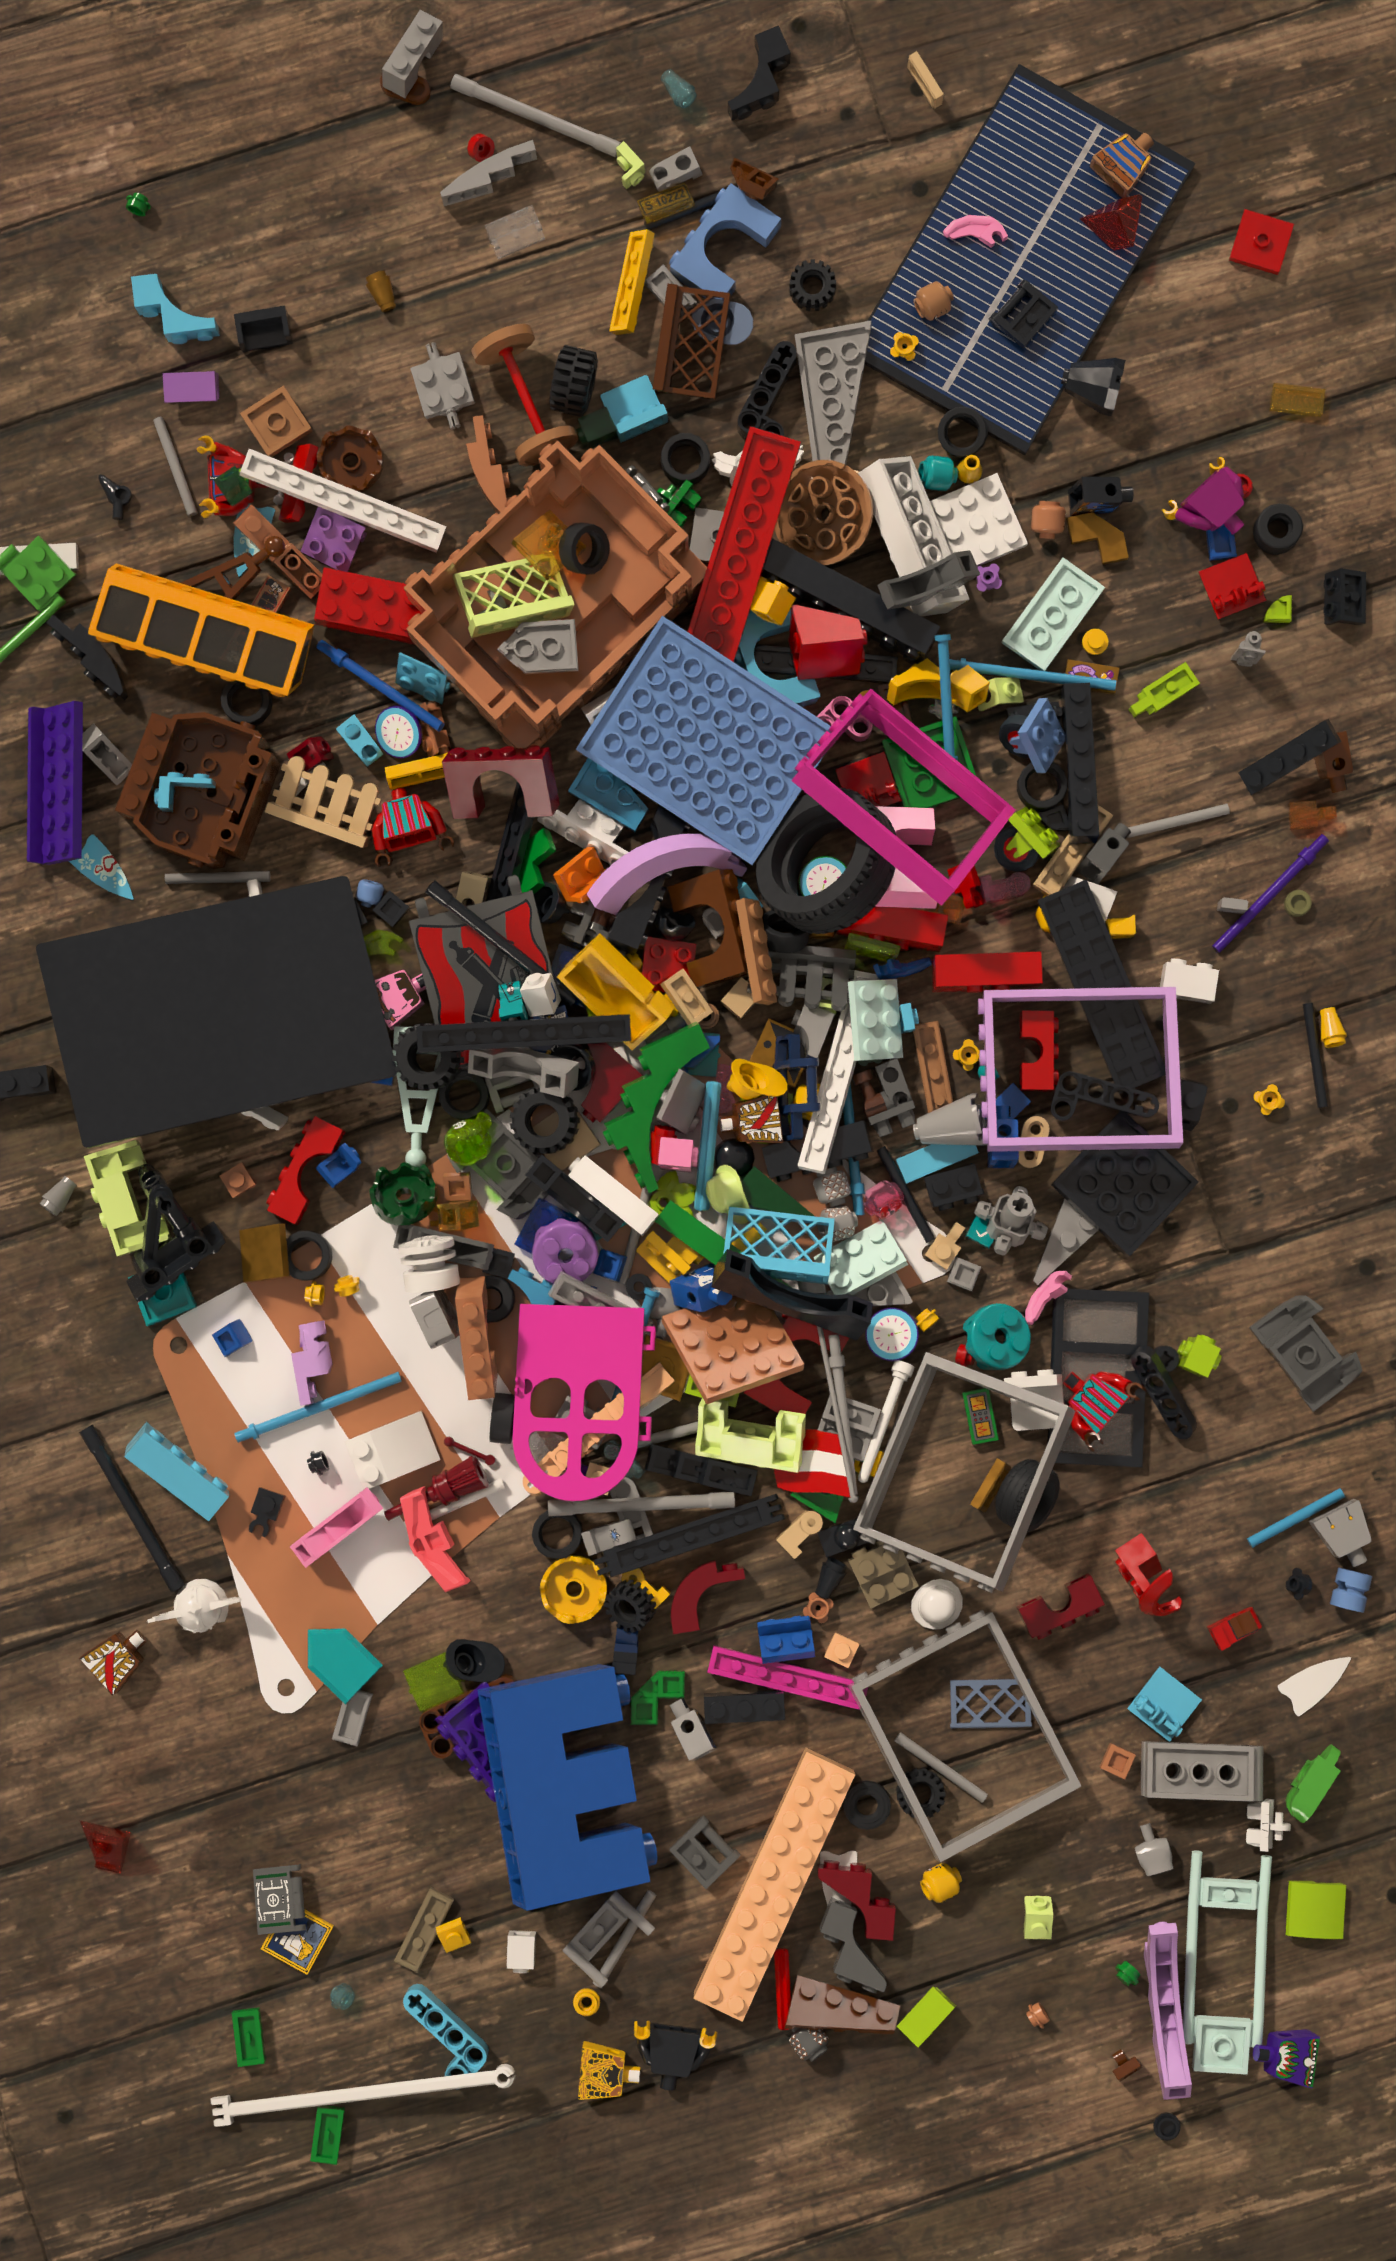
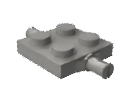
[410,342,475,430]

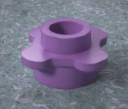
[976,564,1002,592]

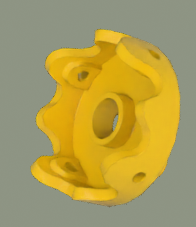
[540,1555,607,1624]

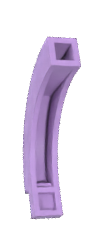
[587,834,747,915]

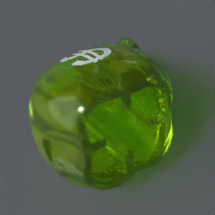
[444,1111,492,1166]

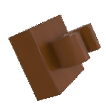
[1112,2049,1142,2082]

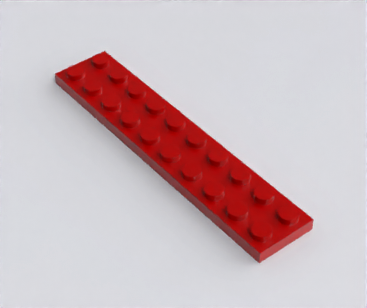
[688,426,801,662]

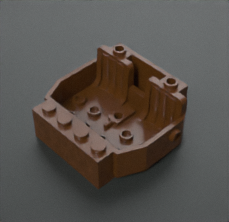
[115,712,281,869]

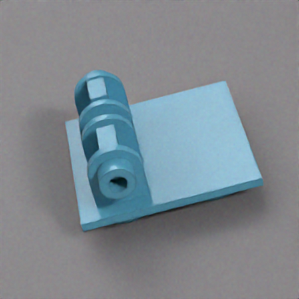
[395,652,451,704]
[1127,1666,1202,1742]

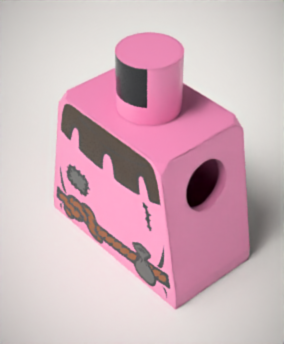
[375,970,426,1030]

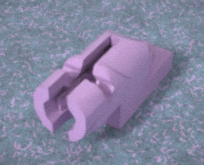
[291,1321,332,1406]

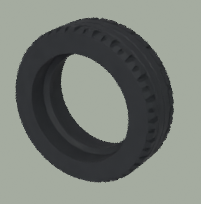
[756,788,896,934]

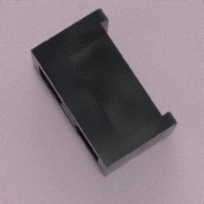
[234,305,293,352]

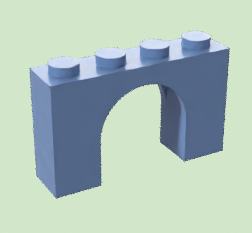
[669,183,781,300]

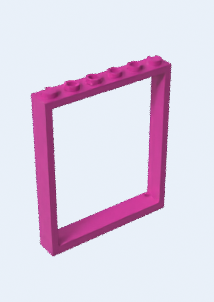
[791,689,1016,906]

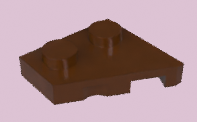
[730,158,779,200]

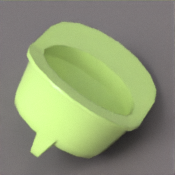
[706,1165,750,1224]

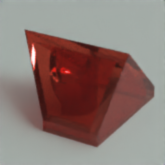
[1080,194,1143,250]
[79,1820,131,1874]

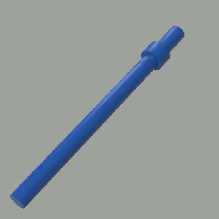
[317,640,444,732]

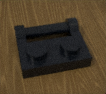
[988,279,1058,349]

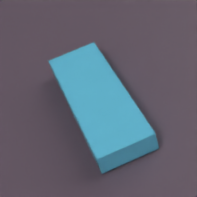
[896,1144,979,1184]

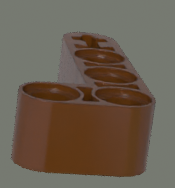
[419,1674,517,1759]

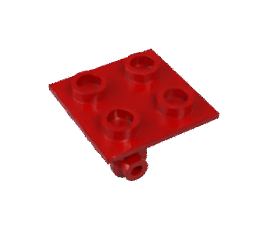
[1198,553,1266,620]
[836,752,901,807]
[641,937,697,992]

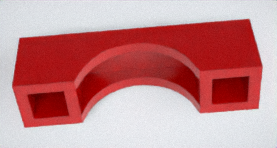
[266,1116,346,1225]

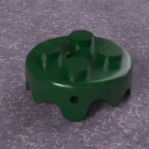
[369,1162,438,1226]

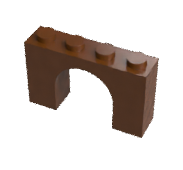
[667,869,748,988]

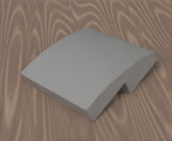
[818,1395,881,1462]

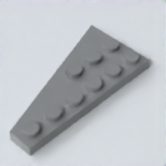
[795,321,872,465]

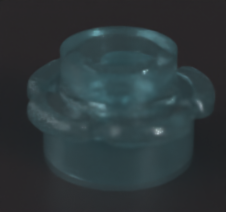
[330,1983,355,2010]

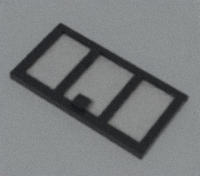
[1047,1289,1149,1467]

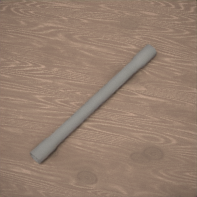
[450,74,621,157]
[548,1492,735,1516]

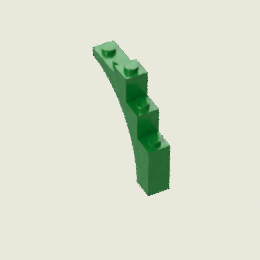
[603,1022,710,1193]

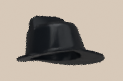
[533,882,570,924]
[443,1639,505,1682]

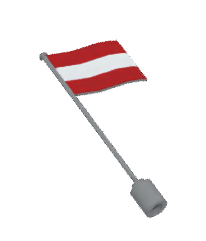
[774,1262,859,1503]

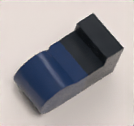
[612,1626,639,1675]

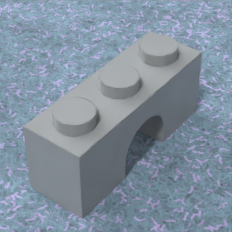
[382,10,443,98]

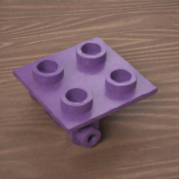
[300,507,367,572]

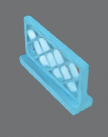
[724,1207,835,1284]

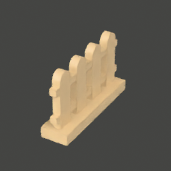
[265,756,382,848]

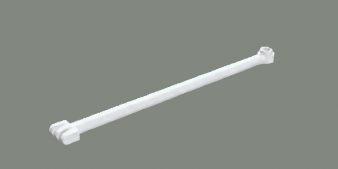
[211,2064,516,2126]

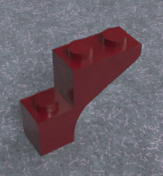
[817,1860,896,1941]

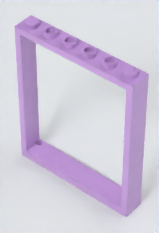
[978,987,1183,1152]

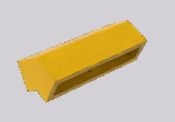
[385,753,447,790]

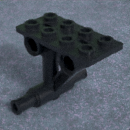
[126,1164,226,1303]

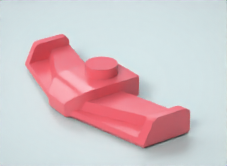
[400,1486,471,1592]

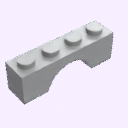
[468,1047,579,1098]

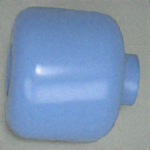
[355,879,384,907]

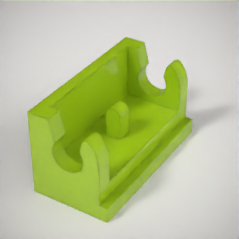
[897,1986,956,2047]

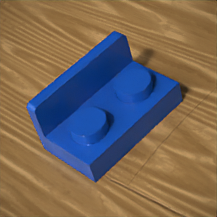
[757,1616,815,1664]

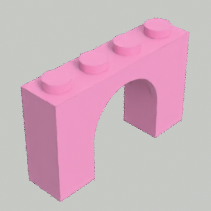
[875,806,937,909]

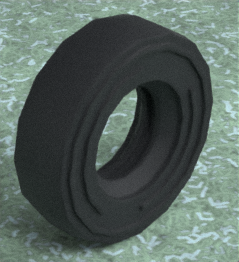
[843,1780,891,1830]

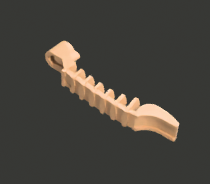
[523,1363,675,1496]

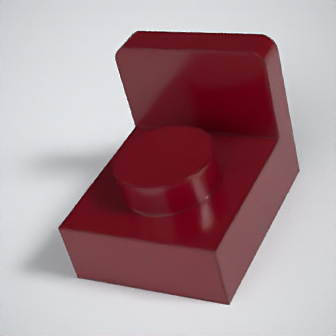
[287,736,334,772]

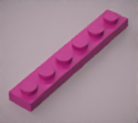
[707,1645,868,1710]

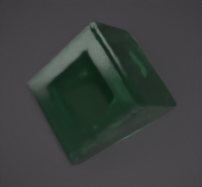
[214,466,252,506]

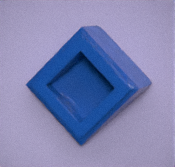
[212,1319,253,1357]

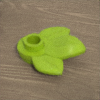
[650,1171,696,1217]

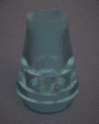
[661,69,697,108]

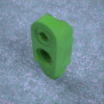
[1285,1744,1341,1823]

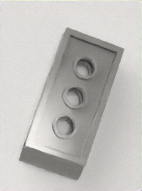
[1141,1741,1264,1801]

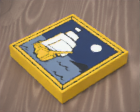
[261,1910,334,1975]

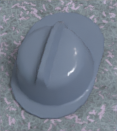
[692,299,753,345]

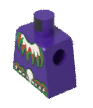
[1253,2029,1320,2088]

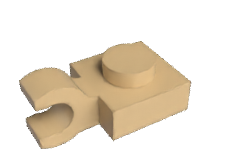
[924,1222,965,1270]

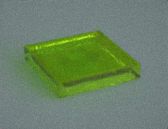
[845,933,901,962]

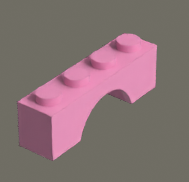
[658,1137,699,1172]

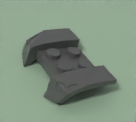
[447,1108,549,1219]
[1249,1295,1362,1412]

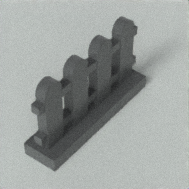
[747,946,856,1011]

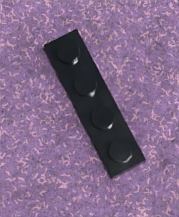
[1238,719,1341,795]

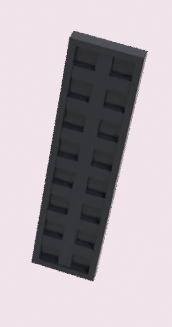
[1037,879,1166,1094]

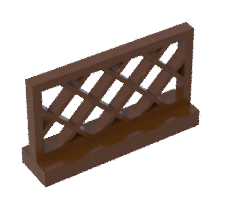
[652,283,731,400]

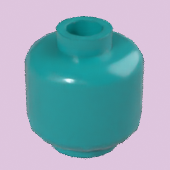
[918,455,958,491]

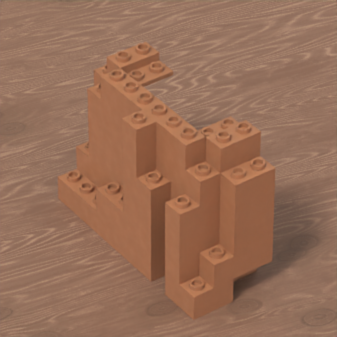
[404,441,707,748]

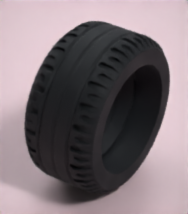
[995,1459,1060,1532]

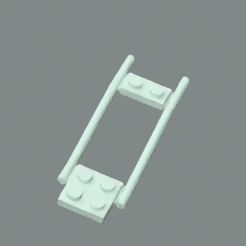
[1183,1850,1272,2074]

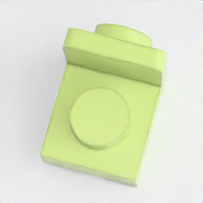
[616,141,645,189]

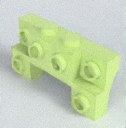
[84,1140,171,1257]
[695,1398,806,1473]

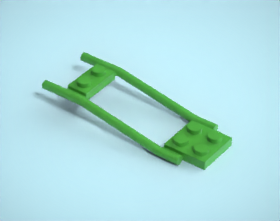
[0,536,77,663]

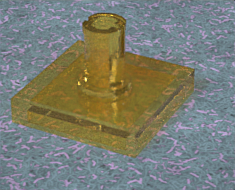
[511,510,586,581]

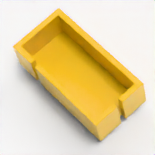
[557,933,675,1051]

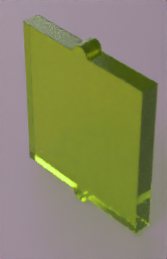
[403,1652,463,1711]

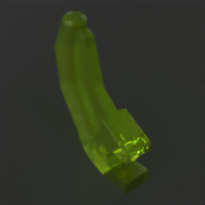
[364,930,404,956]

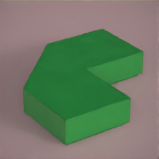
[519,828,556,894]
[631,1670,685,1725]

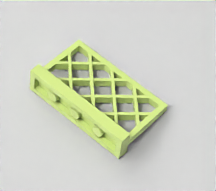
[453,553,575,638]

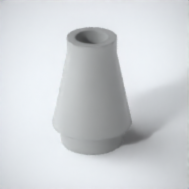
[40,1176,77,1216]

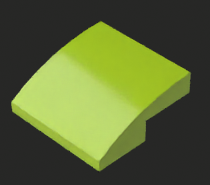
[1286,1881,1346,1939]

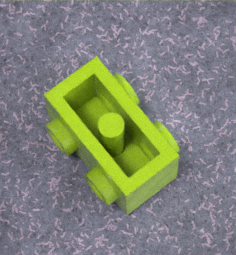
[1177,1334,1222,1378]

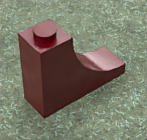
[581,1042,643,1123]

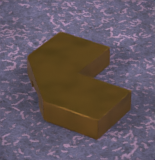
[1066,512,1129,565]

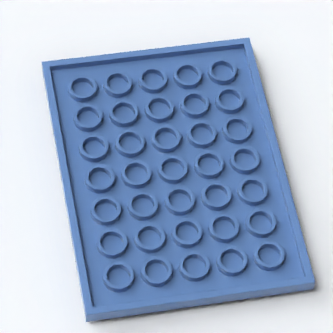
[576,616,831,865]

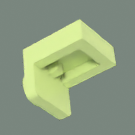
[1024,1896,1053,1939]

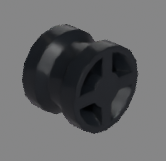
[1154,1346,1179,1372]

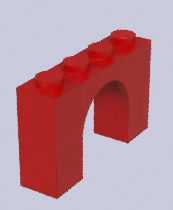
[743,1314,849,1414]

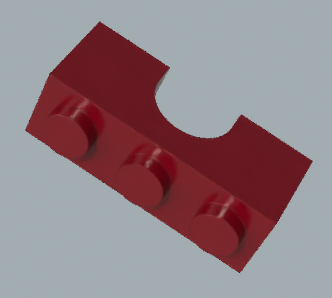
[1016,1574,1105,1640]

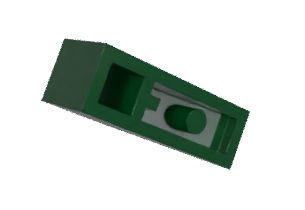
[741,1166,814,1216]

